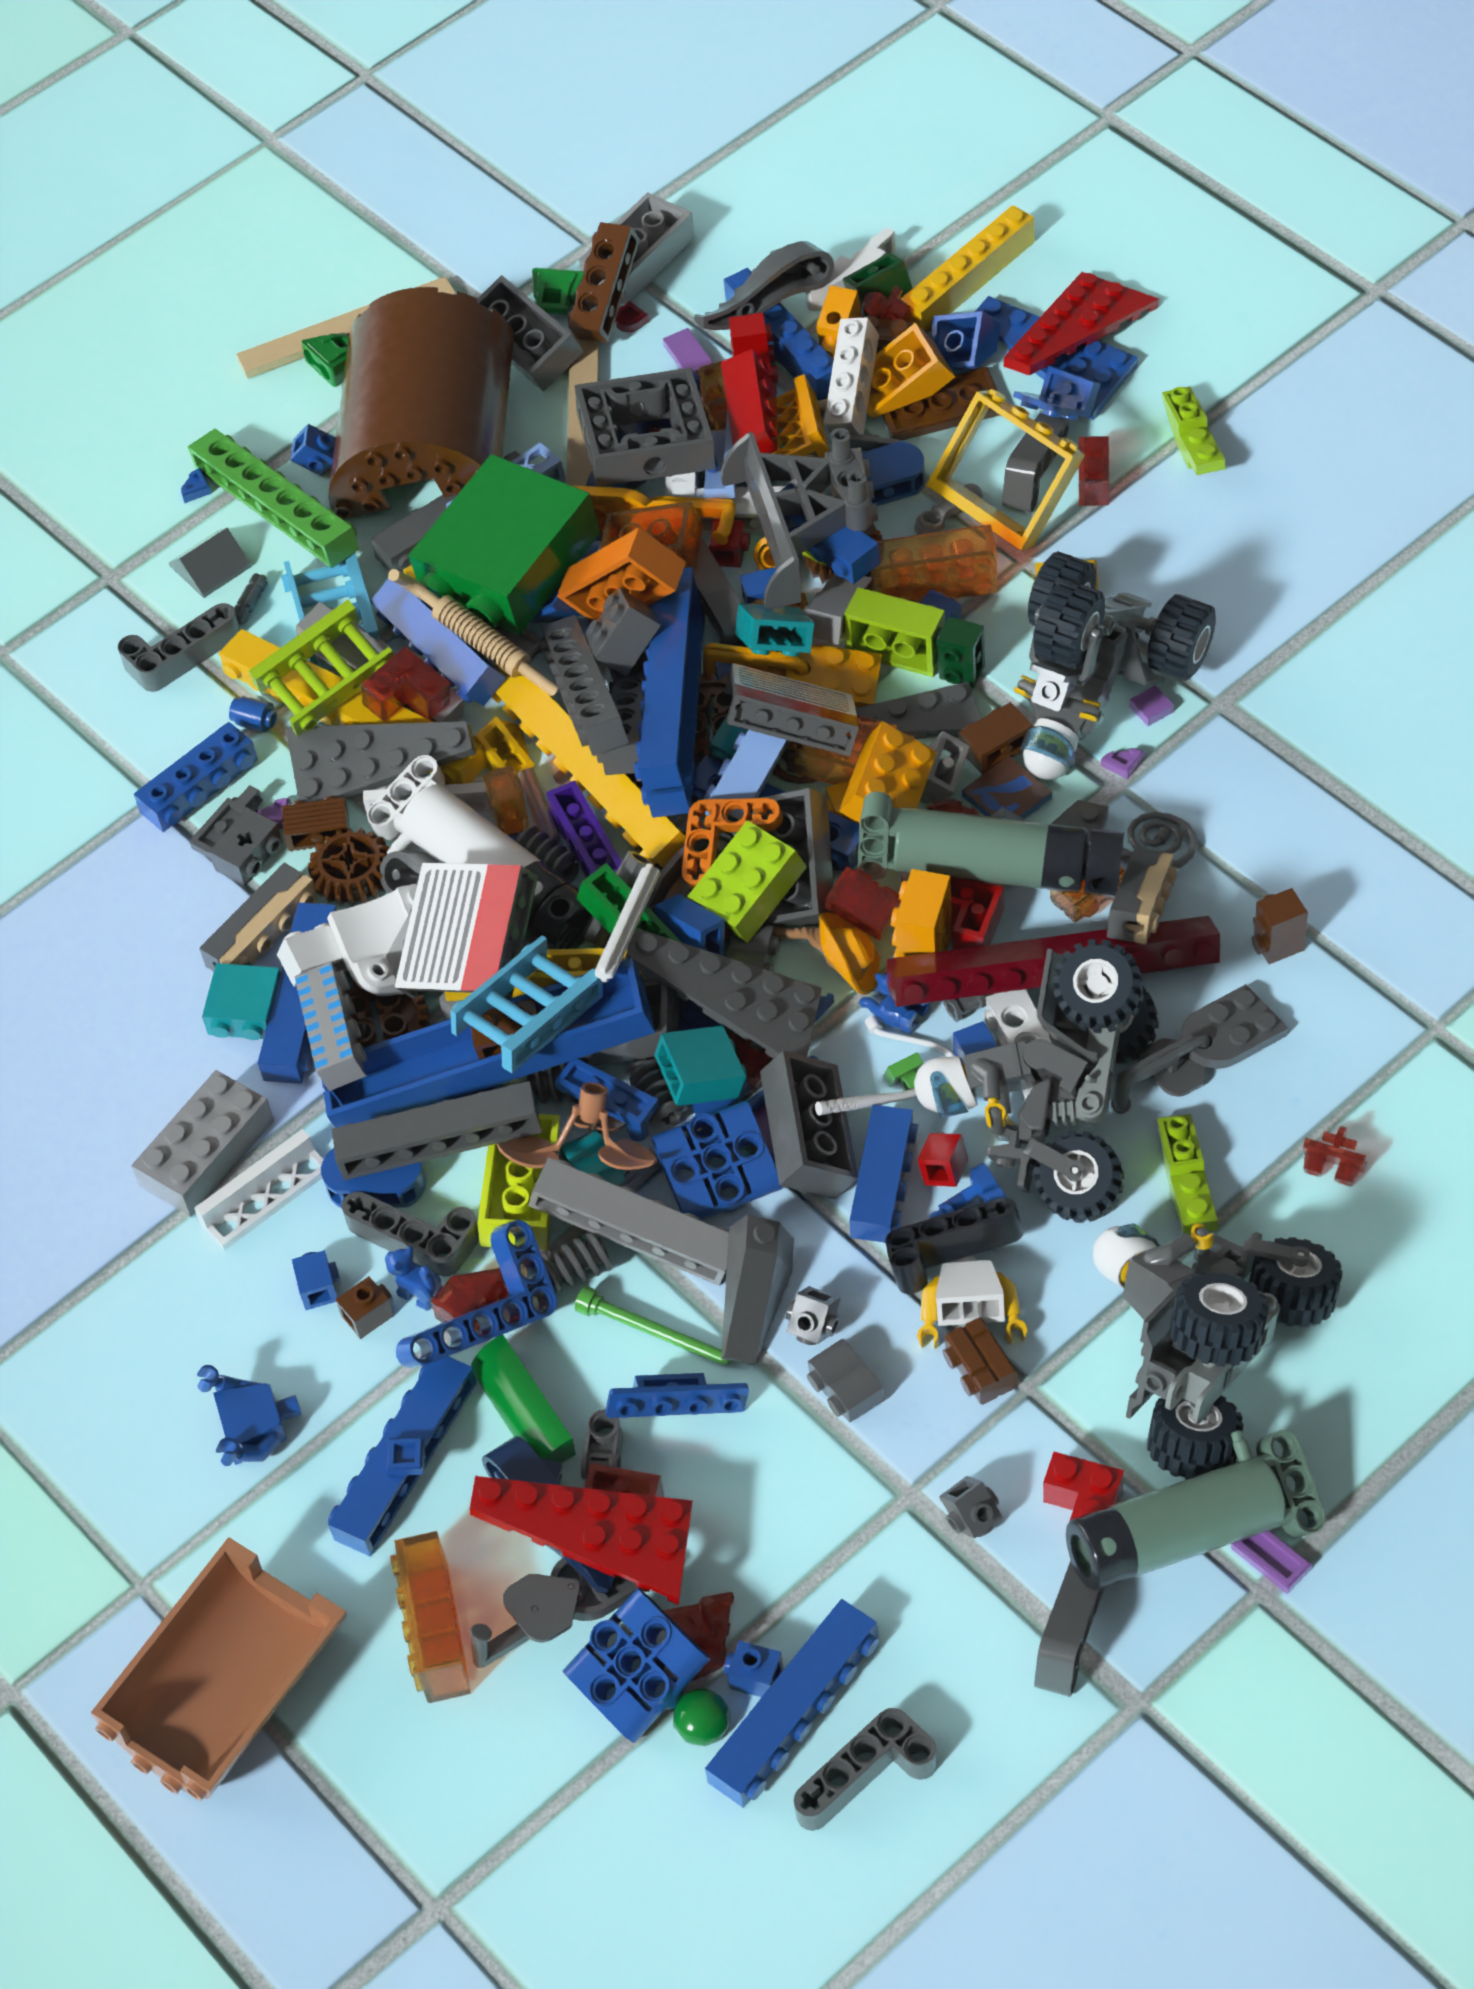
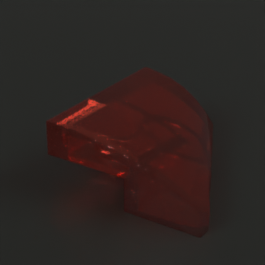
[664,1592,734,1681]

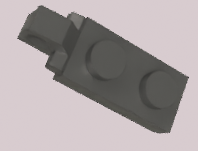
[189,785,263,859]

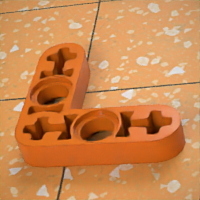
[682,798,783,890]

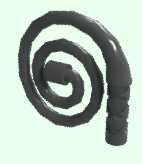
[1121,812,1198,869]

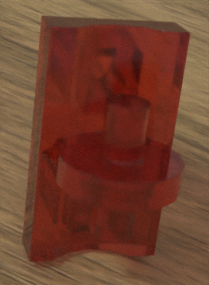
[863,285,911,320]
[1303,1126,1367,1187]

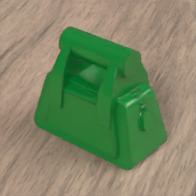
[532,267,584,315]
[301,333,349,387]

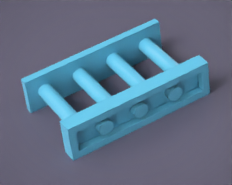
[281,552,380,666]
[451,935,603,1074]

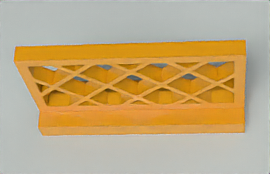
[770,374,830,458]

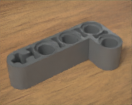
[1002,413,1070,513]
[117,603,240,692]
[341,1192,479,1277]
[1034,1560,1105,1697]
[793,1708,937,1831]

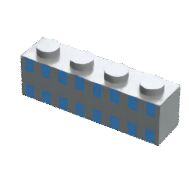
[294,961,367,1091]

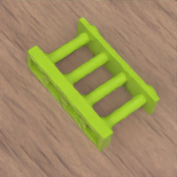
[249,600,396,737]

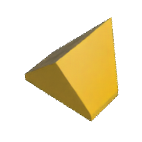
[473,717,535,785]

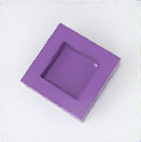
[1129,685,1174,727]

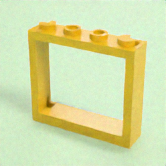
[926,389,1085,550]

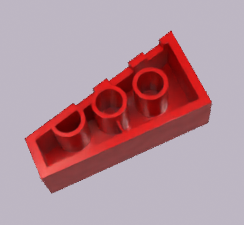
[721,349,779,453]

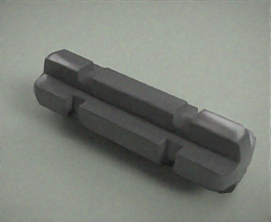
[234,573,268,625]

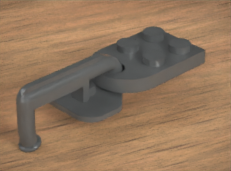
[1111,984,1288,1114]
[470,1558,645,1668]

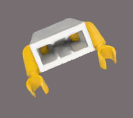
[917,1255,1027,1349]

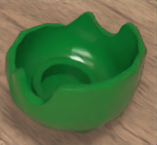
[673,1689,730,1746]

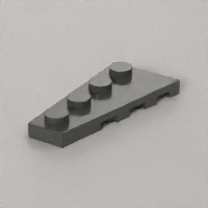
[855,682,982,741]

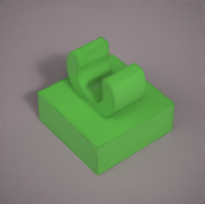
[883,1052,924,1091]

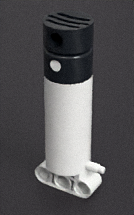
[367,755,591,949]

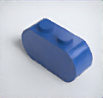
[862,441,925,506]
[321,1148,427,1208]

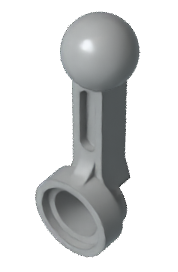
[914,483,983,540]

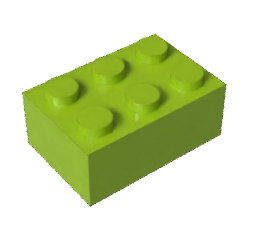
[844,587,945,677]
[687,820,807,944]

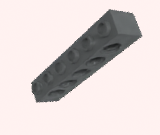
[596,652,648,775]

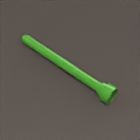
[575,1286,730,1365]

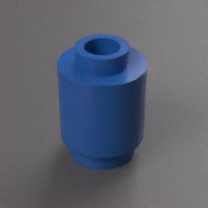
[229,696,277,733]

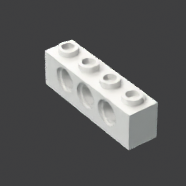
[824,317,879,435]
[983,989,1052,1100]

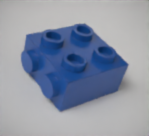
[655,894,725,956]

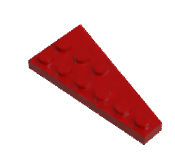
[1003,271,1159,376]
[469,1476,693,1605]

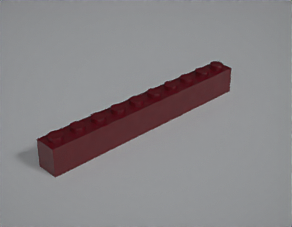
[886,915,1220,1007]

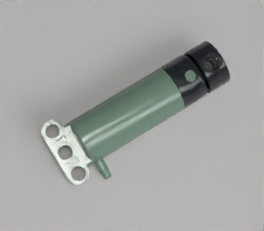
[858,792,1125,898]

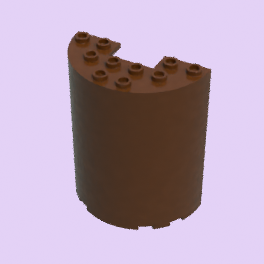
[328,287,514,520]

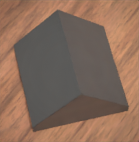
[168,527,251,598]

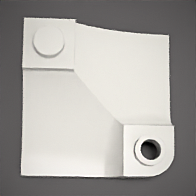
[327,883,417,996]

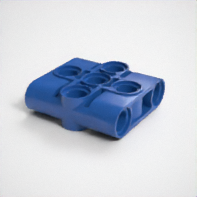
[651,1100,783,1220]
[562,1588,711,1743]

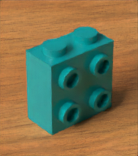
[735,603,814,657]
[202,963,280,1040]
[654,1025,747,1106]

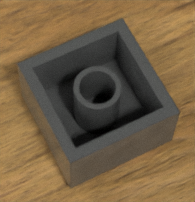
[586,588,660,676]

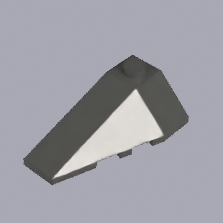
[721,1214,794,1365]

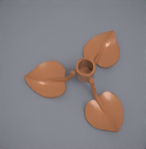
[497,1082,657,1170]

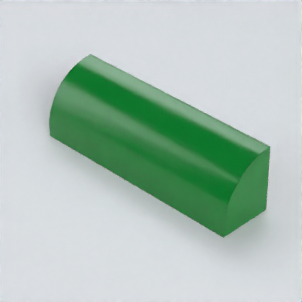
[576,863,682,943]
[471,1335,576,1463]

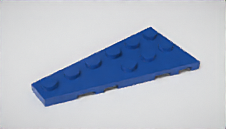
[975,296,1138,420]

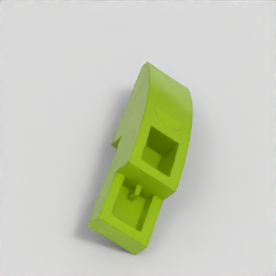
[1162,386,1225,476]
[1157,1114,1218,1234]

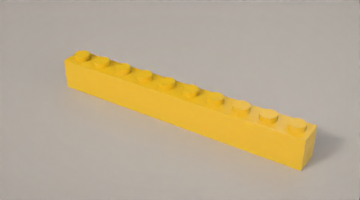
[219,629,487,785]
[492,664,686,868]

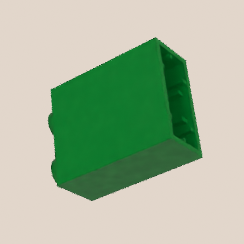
[408,454,601,636]

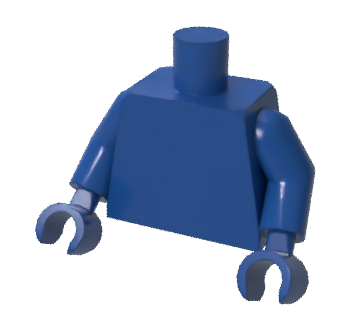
[197,1365,302,1466]

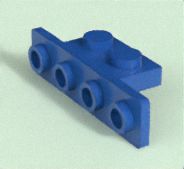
[605,1373,749,1418]

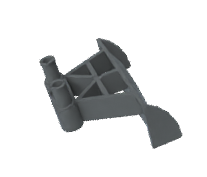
[721,428,872,609]

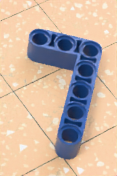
[395,1220,557,1368]

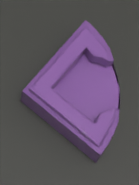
[1101,748,1145,780]
[257,798,291,829]

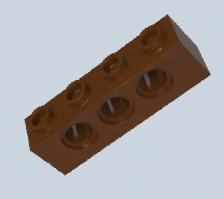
[568,222,640,343]

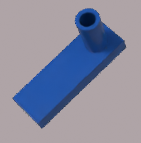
[555,1059,659,1142]

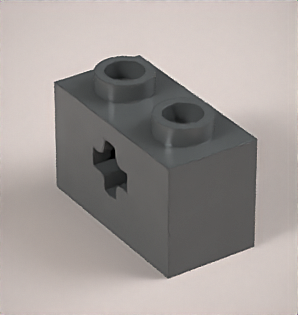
[209,808,283,886]

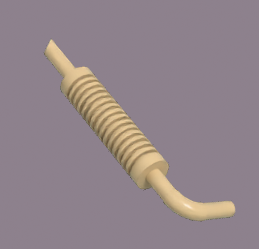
[388,569,558,696]

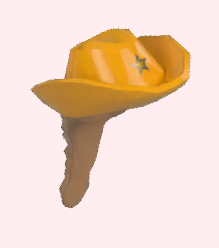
[774,912,880,995]

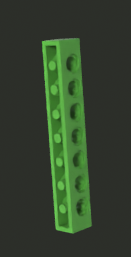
[187,428,359,568]

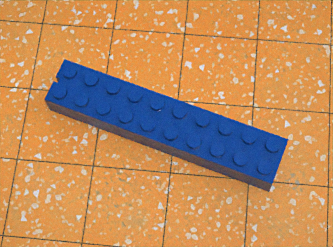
[634,567,705,818]
[322,958,655,1128]

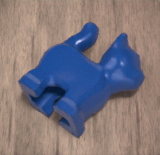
[859,972,931,1034]
[385,1246,445,1311]

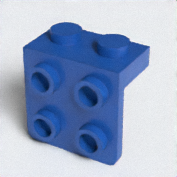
[1013,366,1101,421]

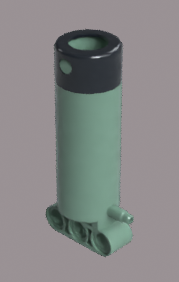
[1065,1430,1326,1590]

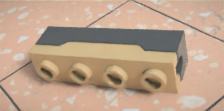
[1107,847,1177,945]
[199,862,318,972]

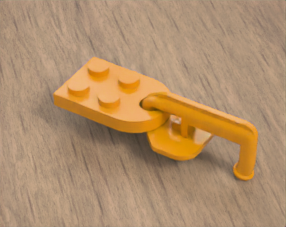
[570,485,736,546]
[703,643,882,708]

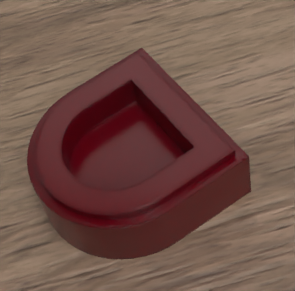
[615,301,649,332]

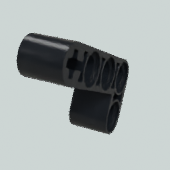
[885,1198,1024,1294]

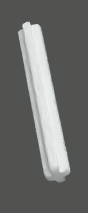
[595,864,660,982]

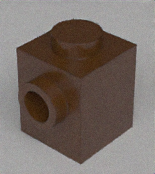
[335,1276,394,1339]

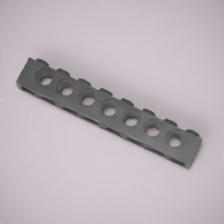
[539,615,629,756]

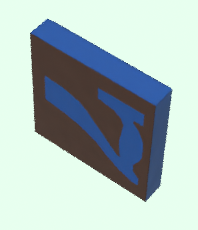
[962,756,1052,819]

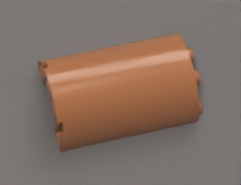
[91,1537,347,1801]

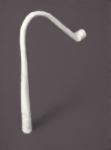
[815,1016,956,1116]

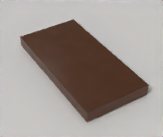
[882,367,1000,441]

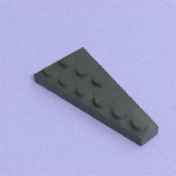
[285,721,477,802]
[623,928,822,1059]

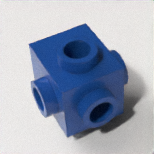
[290,423,336,476]

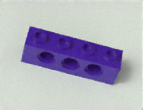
[546,780,622,878]

